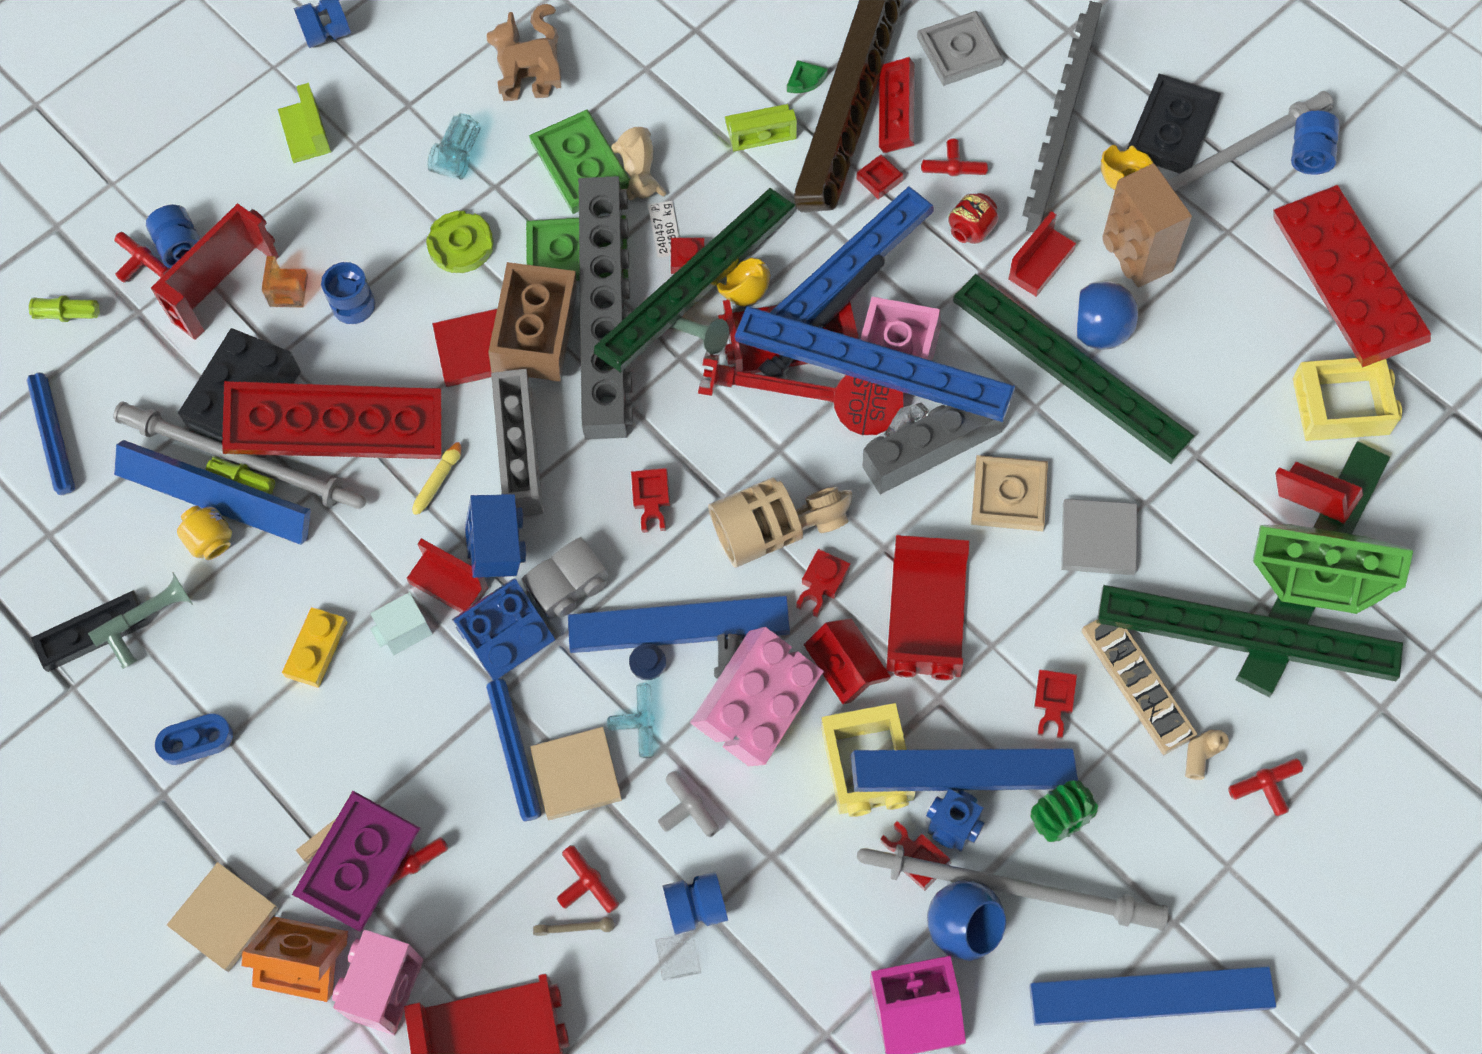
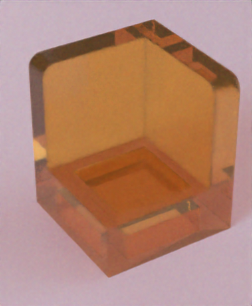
[261,256,308,308]

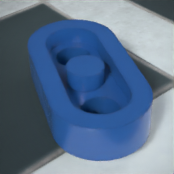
[155,714,233,765]

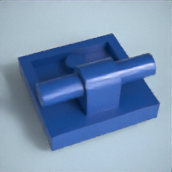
[452,578,556,681]

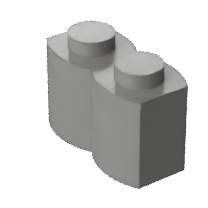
[521,537,609,620]

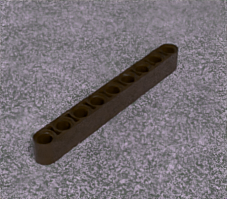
[794,0,904,213]

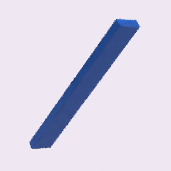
[734,306,1015,422]

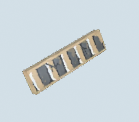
[1081,620,1197,756]

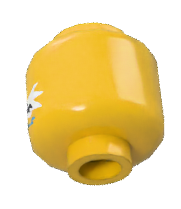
[177,505,232,560]

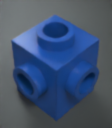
[926,789,985,852]

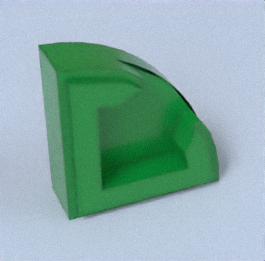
[787,60,828,93]

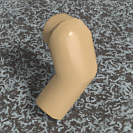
[1185,730,1229,780]

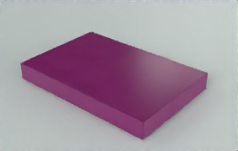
[292,791,421,932]

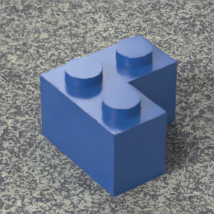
[465,494,526,578]

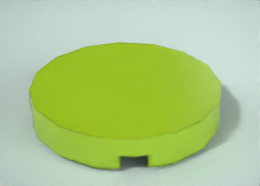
[426,211,494,273]

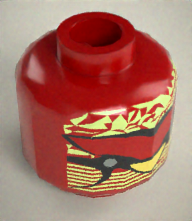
[948,193,999,244]

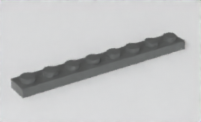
[1022,1,1102,232]

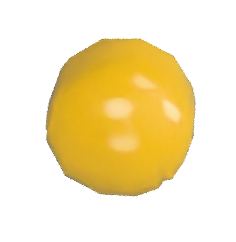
[1101,144,1153,190]
[717,258,771,306]

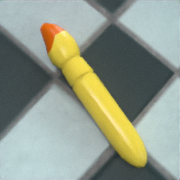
[412,442,462,515]

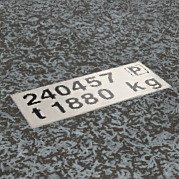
[648,201,679,258]

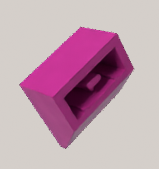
[870,956,966,1054]

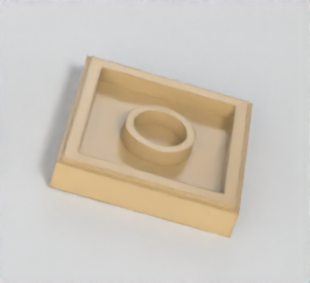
[971,455,1048,531]
[530,727,622,821]
[167,862,279,972]

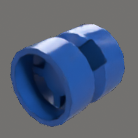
[293,0,351,48]
[1291,110,1340,175]
[146,204,200,268]
[321,262,375,324]
[662,871,728,935]

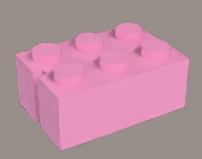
[690,627,824,766]

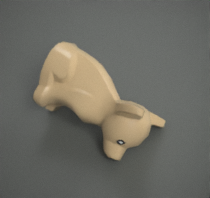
[611,127,666,200]

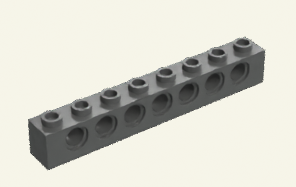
[578,176,633,440]

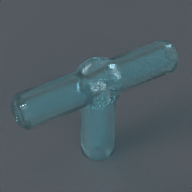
[607,683,655,759]

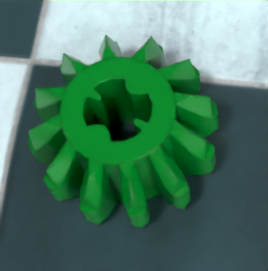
[1030,781,1098,842]

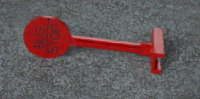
[698,351,903,435]

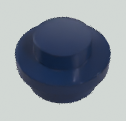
[629,644,666,680]

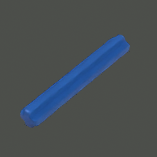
[27,372,75,495]
[486,679,542,822]

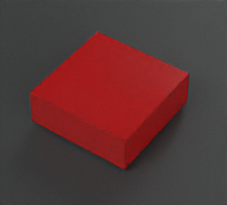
[856,154,903,200]

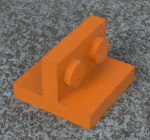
[241,916,348,1002]

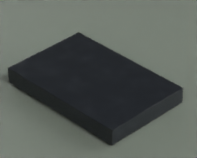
[1127,73,1221,174]

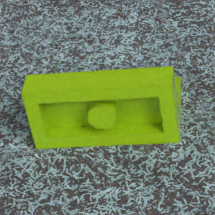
[277,82,331,163]
[725,104,797,152]

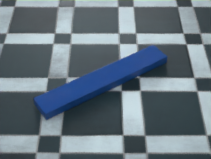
[770,186,934,324]
[114,440,311,545]
[568,596,790,653]
[850,749,1078,792]
[1029,967,1276,1026]

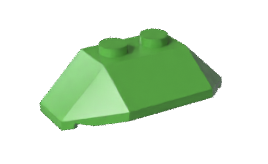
[1253,524,1413,614]

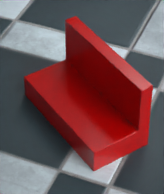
[1008,211,1076,297]
[1275,462,1363,523]
[406,538,488,613]
[803,618,891,704]

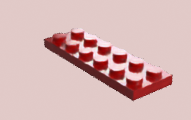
[1273,185,1431,368]
[222,381,442,459]

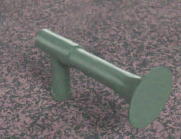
[670,317,729,354]
[88,572,193,669]

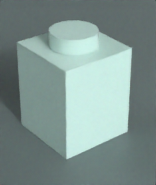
[370,592,432,656]

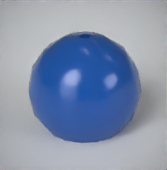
[1077,280,1138,350]
[927,880,1006,961]

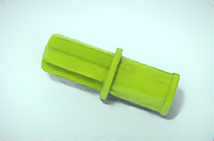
[28,295,100,322]
[205,456,276,495]

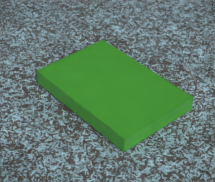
[529,109,630,214]
[526,215,629,281]

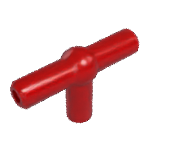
[921,138,988,177]
[114,232,170,283]
[1228,758,1303,817]
[387,837,448,888]
[557,845,619,913]

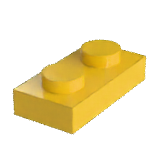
[282,607,348,688]

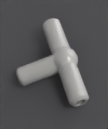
[658,771,719,837]

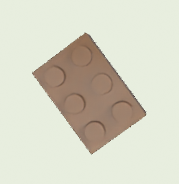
[1102,163,1192,288]
[489,262,577,381]

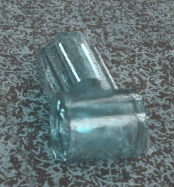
[427,113,481,180]

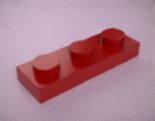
[879,57,915,153]

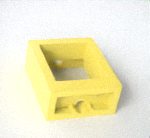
[1292,358,1402,441]
[821,703,916,817]

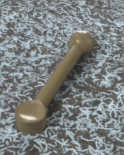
[533,917,615,936]

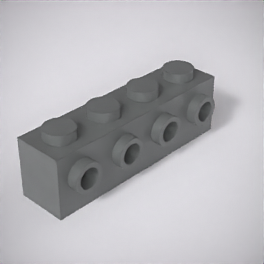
[862,405,1005,495]

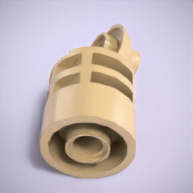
[708,477,852,568]

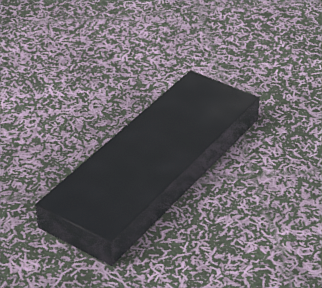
[31,590,150,672]

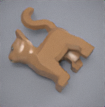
[487,4,561,101]

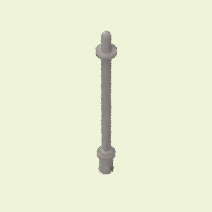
[1167,91,1334,191]
[113,401,366,509]
[857,844,1168,931]

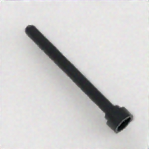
[758,254,885,379]

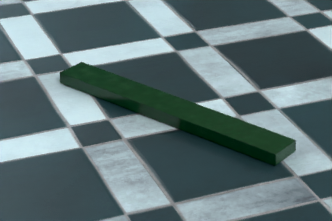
[594,188,796,373]
[953,273,1195,465]
[1235,441,1390,698]
[1096,585,1403,682]

